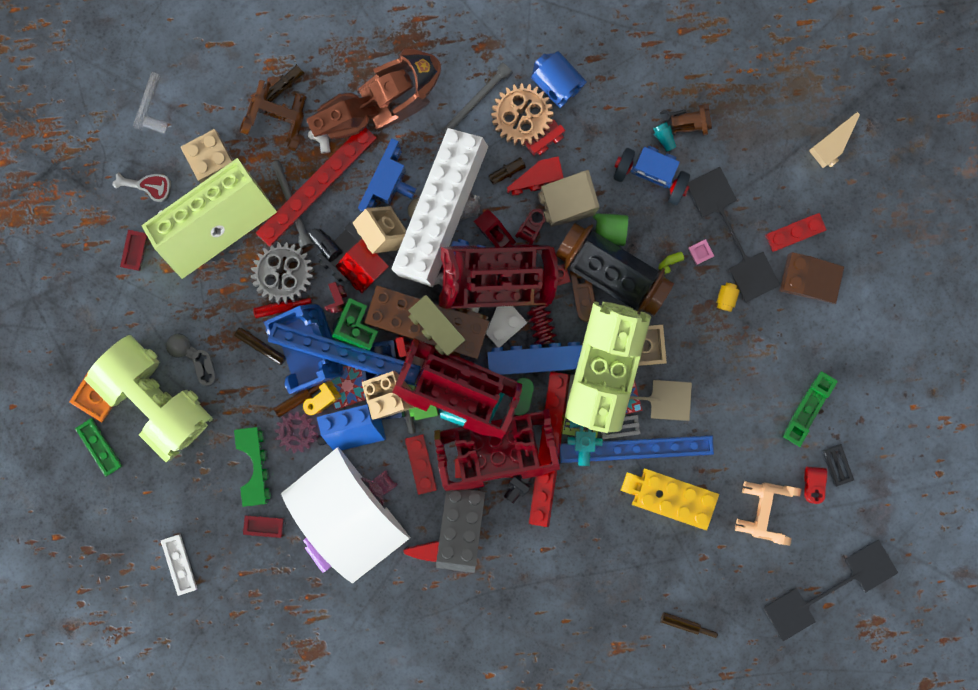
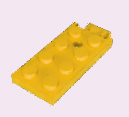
[621,468,719,530]

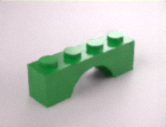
[234,427,271,507]

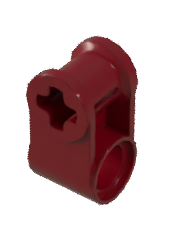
[515,209,545,245]

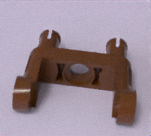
[240,80,307,152]

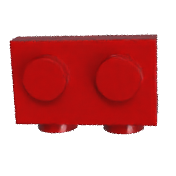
[525,119,566,157]

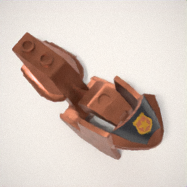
[306,48,441,139]

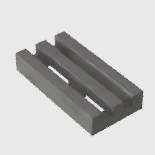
[601,415,640,439]

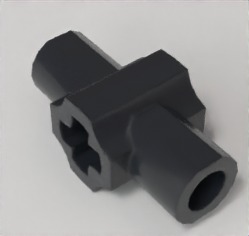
[504,474,533,504]

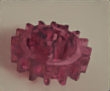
[275,411,317,453]

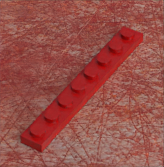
[256,128,377,247]
[529,372,570,527]

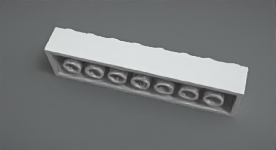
[391,128,488,287]

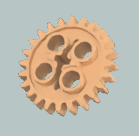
[491,83,553,146]

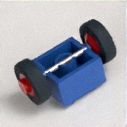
[613,146,690,206]

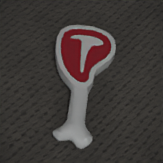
[112,172,171,202]

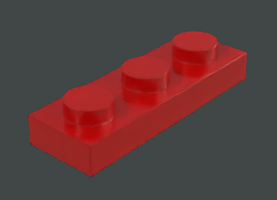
[765,213,827,252]
[405,434,437,495]

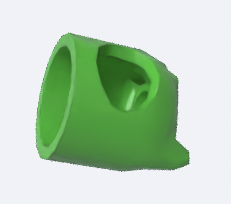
[593,213,628,246]

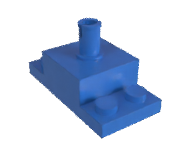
[358,138,417,213]

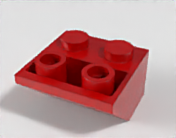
[335,239,389,293]

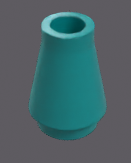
[653,122,677,152]

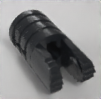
[309,228,342,261]

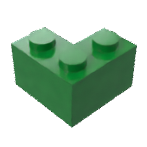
[332,298,378,350]

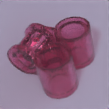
[361,469,398,506]

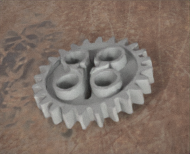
[251,242,314,304]

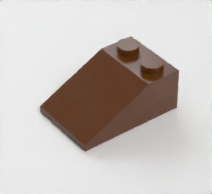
[780,252,844,304]

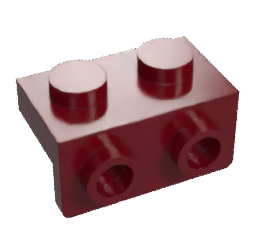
[325,282,347,314]

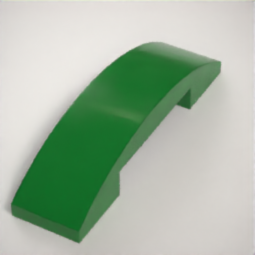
[783,371,838,447]

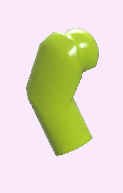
[658,252,684,274]

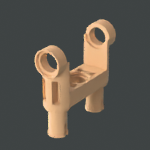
[735,481,801,546]

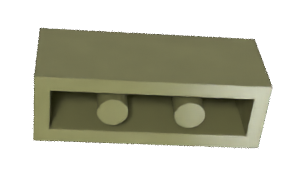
[408,295,466,356]

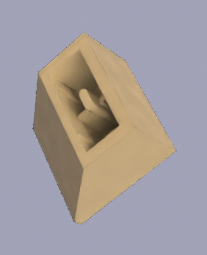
[362,371,415,420]

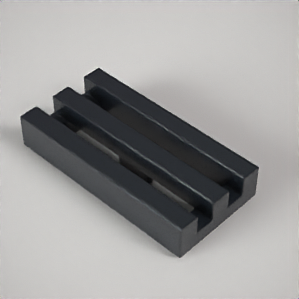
[822,444,854,487]

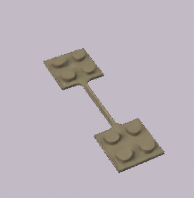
[566,374,692,421]

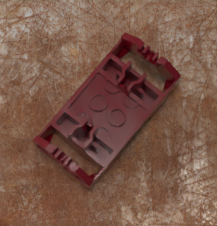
[434,409,560,491]

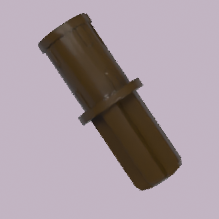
[489,157,526,185]

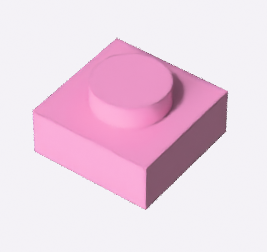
[688,239,714,265]

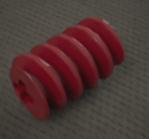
[527,305,557,345]

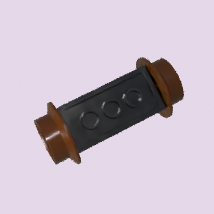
[556,223,674,316]

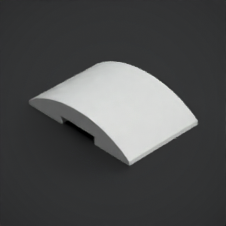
[281,447,411,583]

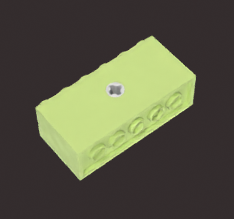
[141,158,277,279]

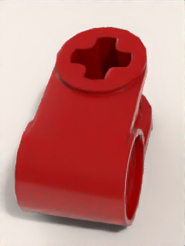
[804,467,827,504]

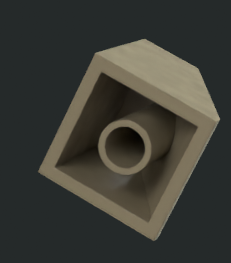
[538,170,599,227]

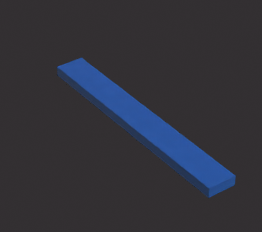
[268,322,421,386]
[560,435,714,463]

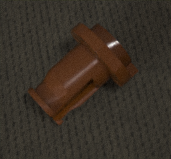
[671,104,712,136]

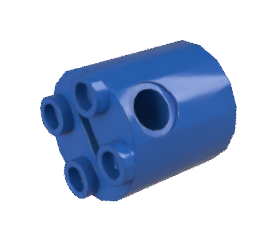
[531,51,587,108]

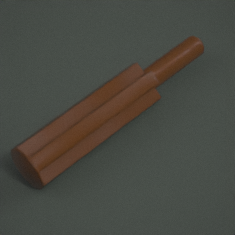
[273,382,325,418]

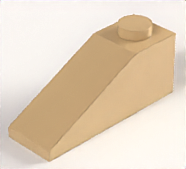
[809,112,860,168]

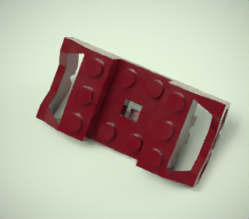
[439,244,560,309]
[392,338,522,439]

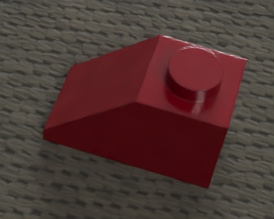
[473,209,516,247]

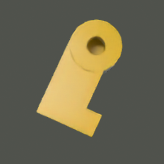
[303,381,342,415]

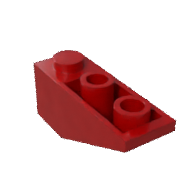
[507,156,564,196]

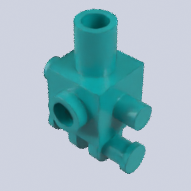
[567,421,603,466]

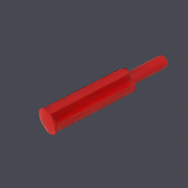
[253,298,312,319]

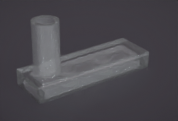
[133,72,168,134]

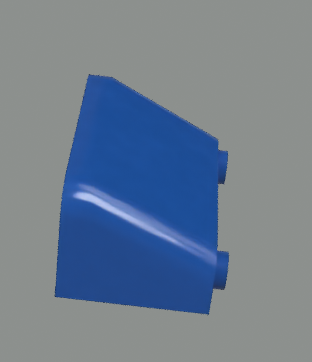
[264,304,344,394]

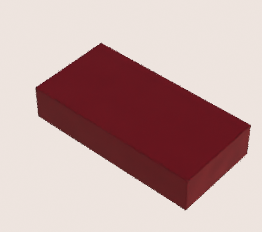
[120,230,148,271]
[243,515,284,538]

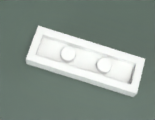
[161,534,198,596]

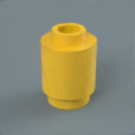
[716,282,740,312]

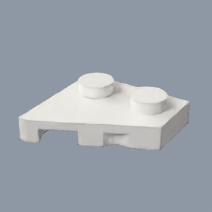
[486,306,527,347]

